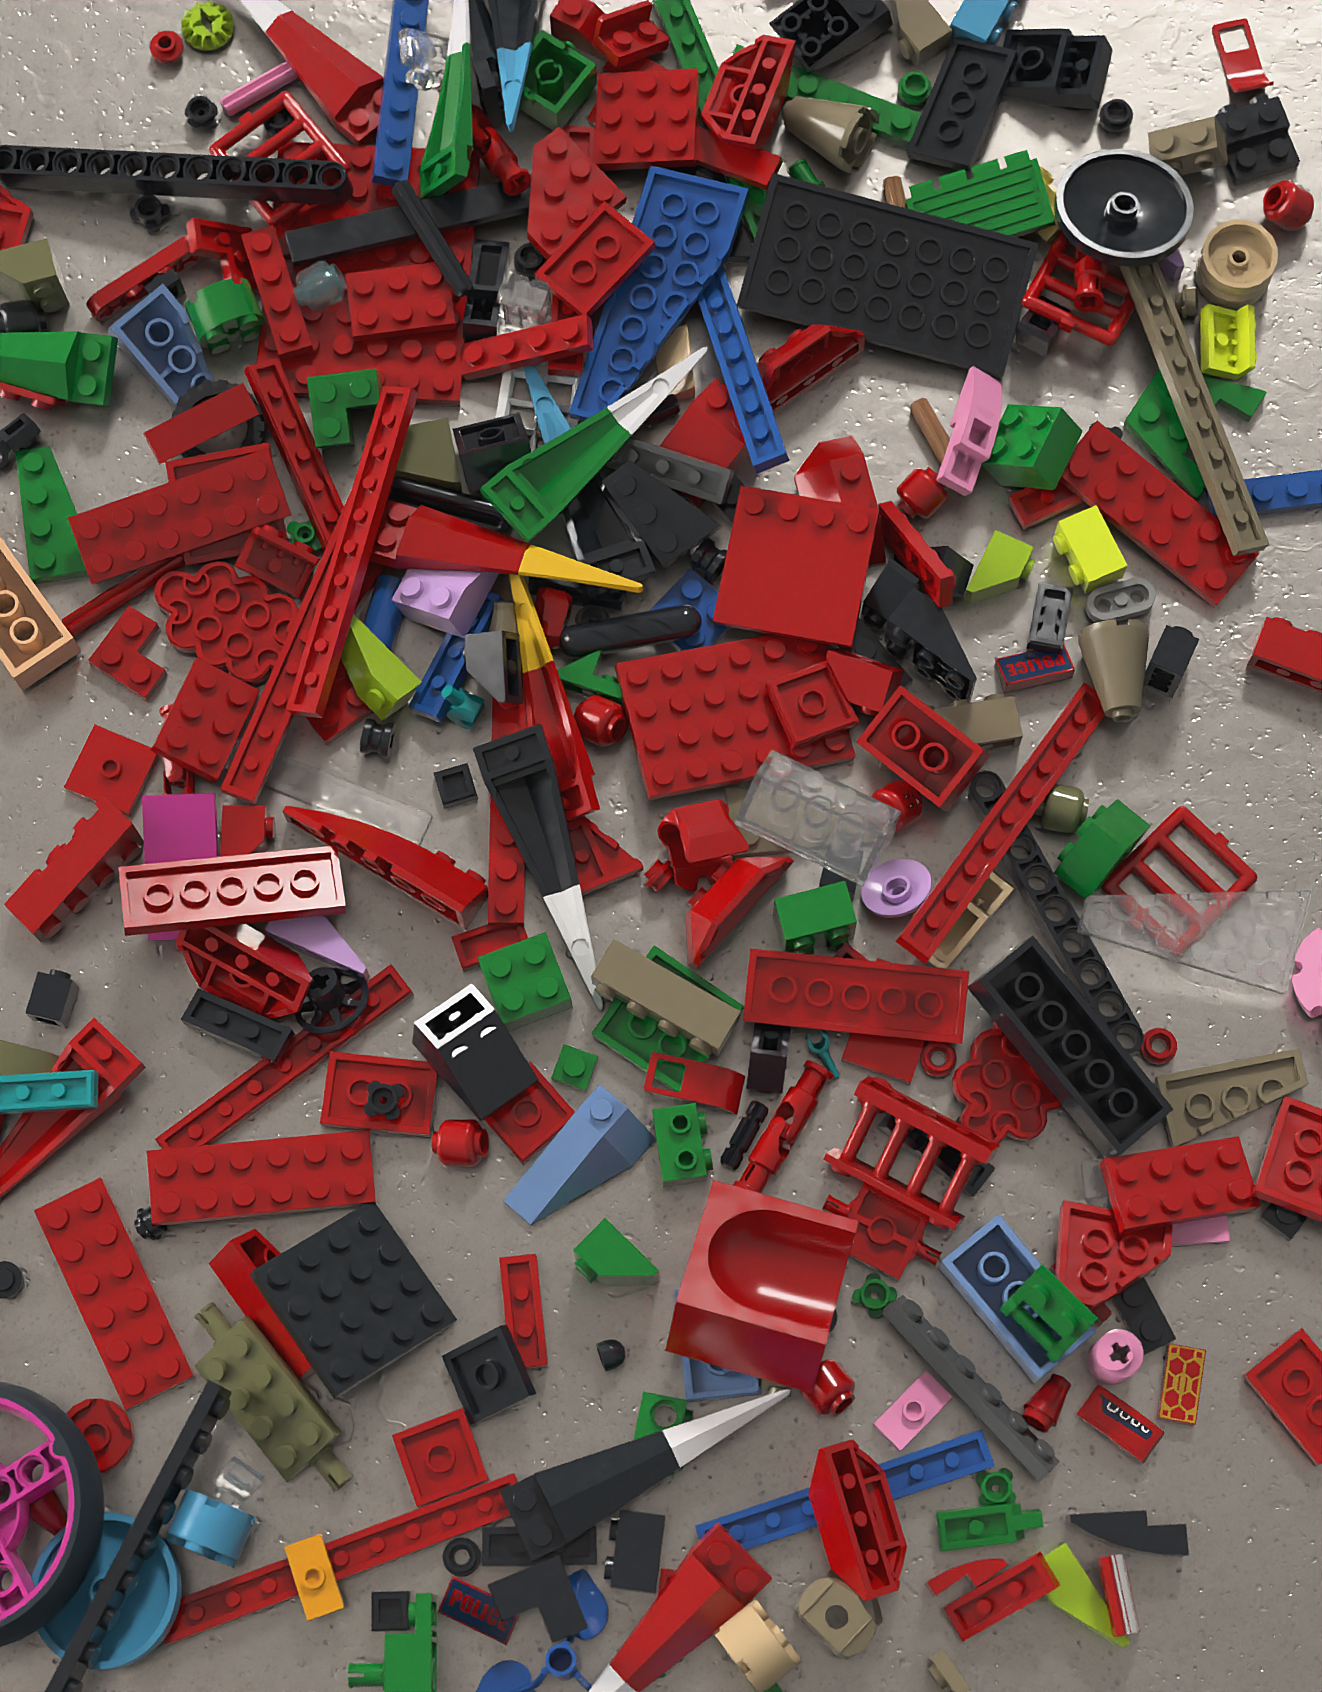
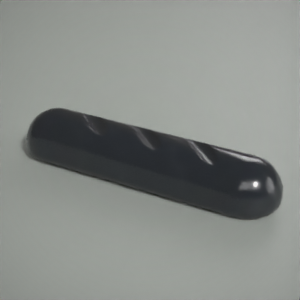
[385,476,512,535]
[559,605,702,659]

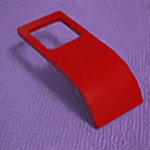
[1212,18,1274,92]
[644,1052,745,1115]

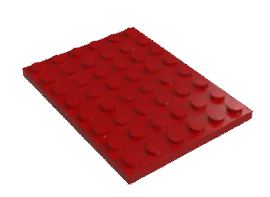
[256,141,481,407]

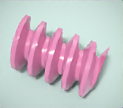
[1087,1329,1143,1385]

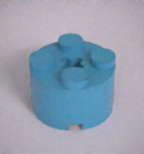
[165,1489,255,1568]

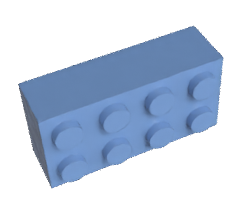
[938,1214,1097,1384]

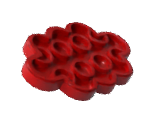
[154,561,299,685]
[952,1019,1062,1144]

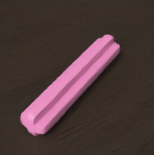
[220,61,299,116]

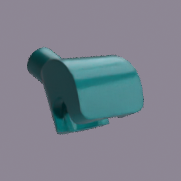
[441,685,485,730]

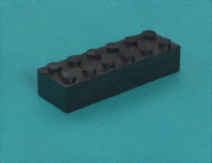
[967,936,1173,1158]

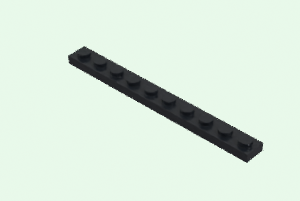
[45,1380,232,1692]

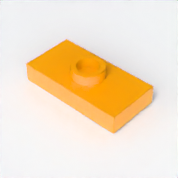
[284,1534,345,1621]

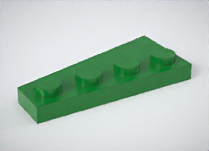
[15,446,88,584]

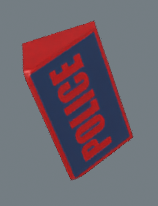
[995,644,1075,693]
[438,1576,520,1645]

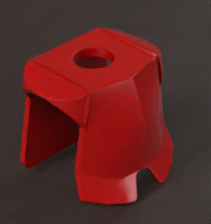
[657,799,749,892]

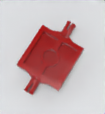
[822,1182,942,1281]

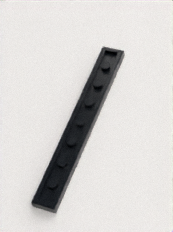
[284,174,532,267]

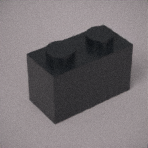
[604,1509,666,1594]

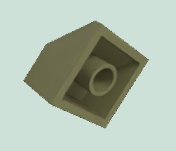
[0,238,70,313]

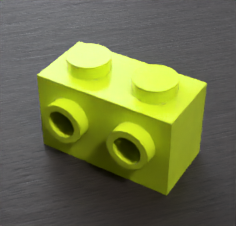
[1053,505,1128,594]

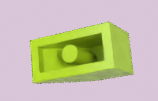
[963,530,1036,604]

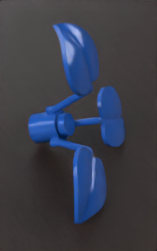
[476,1569,608,1692]

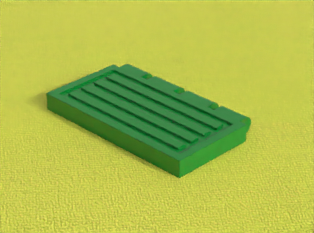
[905,149,1056,238]

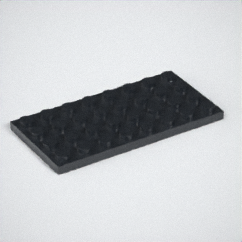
[737,173,1039,378]

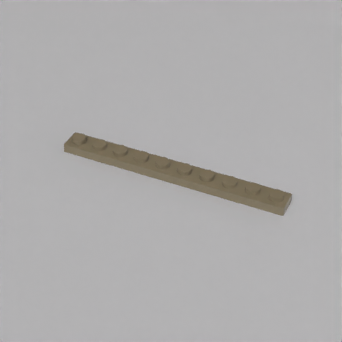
[1120,262,1270,557]

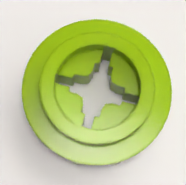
[180,0,234,51]

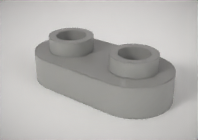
[1085,577,1156,623]

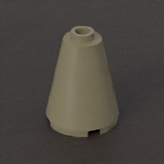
[781,96,879,174]
[1078,619,1150,722]

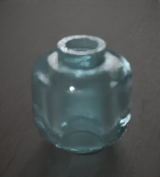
[293,260,347,312]

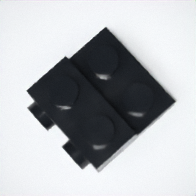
[1214,94,1300,186]

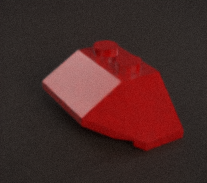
[701,34,796,149]
[757,324,865,412]
[794,435,886,568]
[685,856,794,970]
[175,924,313,1019]
[808,1439,907,1601]

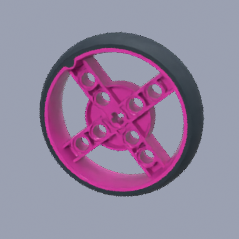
[0,1382,105,1647]

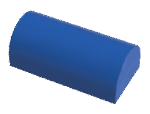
[363,575,404,653]

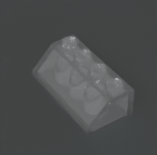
[734,750,901,886]

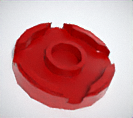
[66,1398,134,1474]

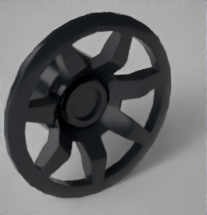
[294,967,369,1035]

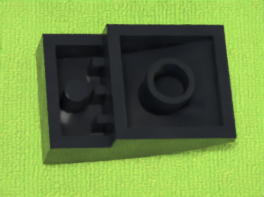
[1003,28,1113,109]

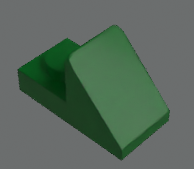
[557,650,624,707]

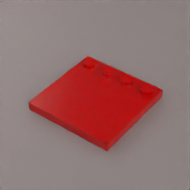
[713,485,880,649]

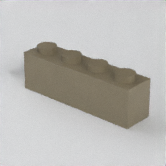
[878,694,1023,770]
[591,939,741,1056]

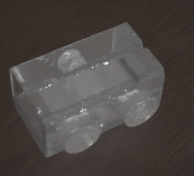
[497,273,552,333]

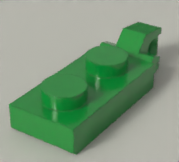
[935,1502,1044,1551]

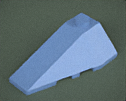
[503,1084,656,1225]

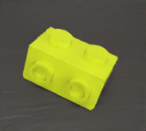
[1200,304,1257,381]

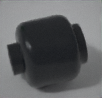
[0,299,47,333]

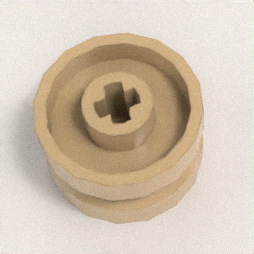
[1196,219,1278,309]

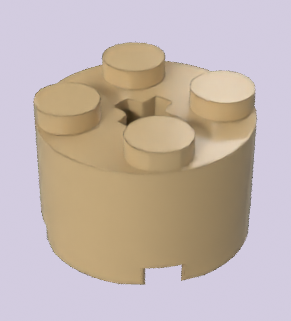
[713,1599,802,1692]

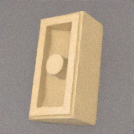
[656,325,695,399]

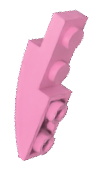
[936,366,1002,496]

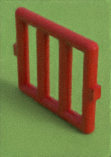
[209,91,351,227]
[1022,230,1135,346]
[1101,806,1258,958]

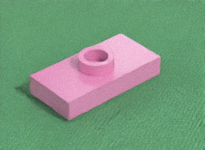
[873,1370,953,1451]

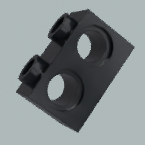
[1144,625,1199,698]

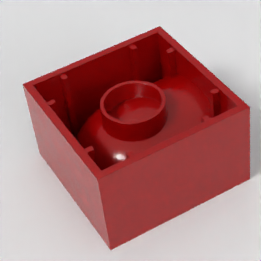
[665,1180,859,1393]

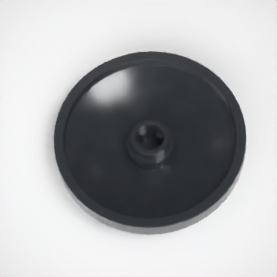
[1054,149,1194,267]

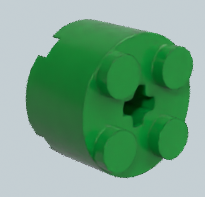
[184,278,264,354]

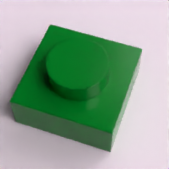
[551,1044,598,1092]

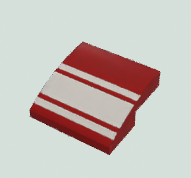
[1097,1554,1140,1637]

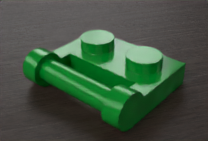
[999,1264,1098,1363]

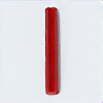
[61,554,185,636]

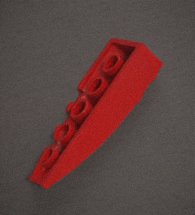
[282,805,488,930]

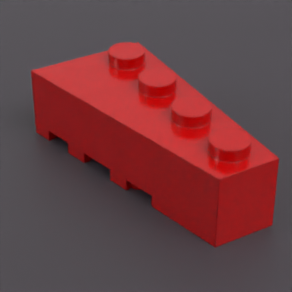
[4,794,144,942]

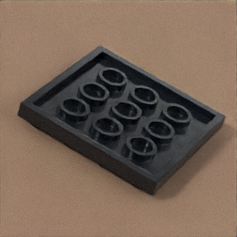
[250,1203,457,1399]

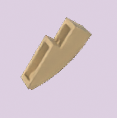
[928,870,1017,969]

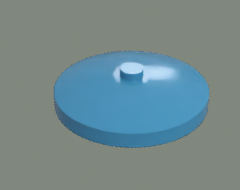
[32,1512,182,1671]

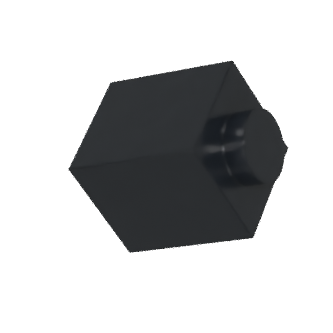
[25,969,79,1029]

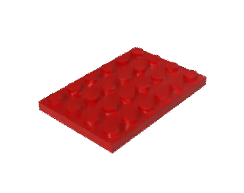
[615,634,856,801]

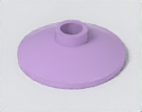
[861,859,932,918]

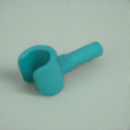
[805,1029,840,1079]

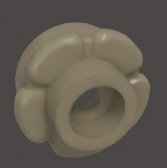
[1175,284,1198,319]

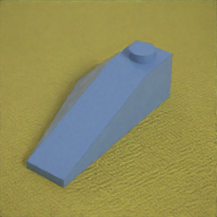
[108,284,214,408]

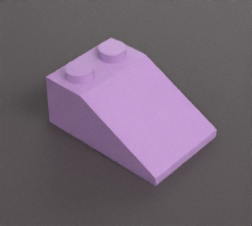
[392,569,499,638]

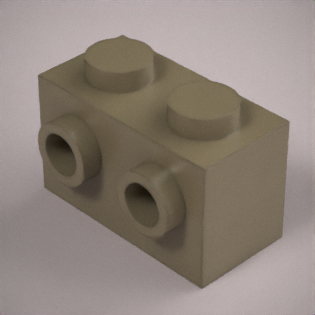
[1148,116,1228,176]

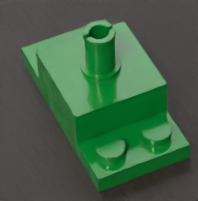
[348,1593,437,1692]

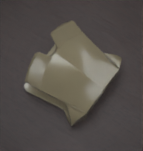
[795,1570,883,1660]

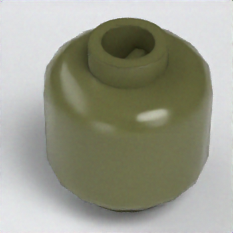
[1035,784,1089,833]

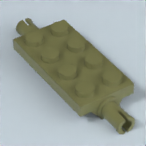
[195,1302,353,1492]

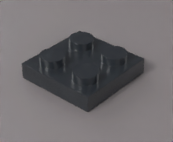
[442,1324,536,1425]

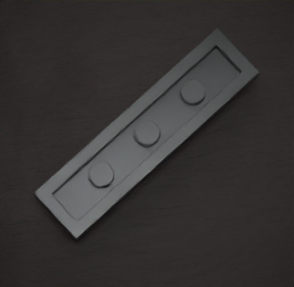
[605,437,735,504]

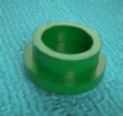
[898,71,932,105]

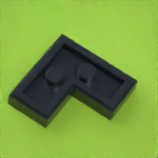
[488,1555,588,1644]

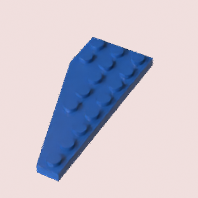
[569,166,750,421]

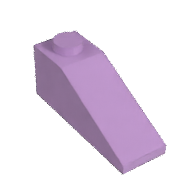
[265,916,370,982]

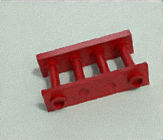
[823,1076,1000,1230]

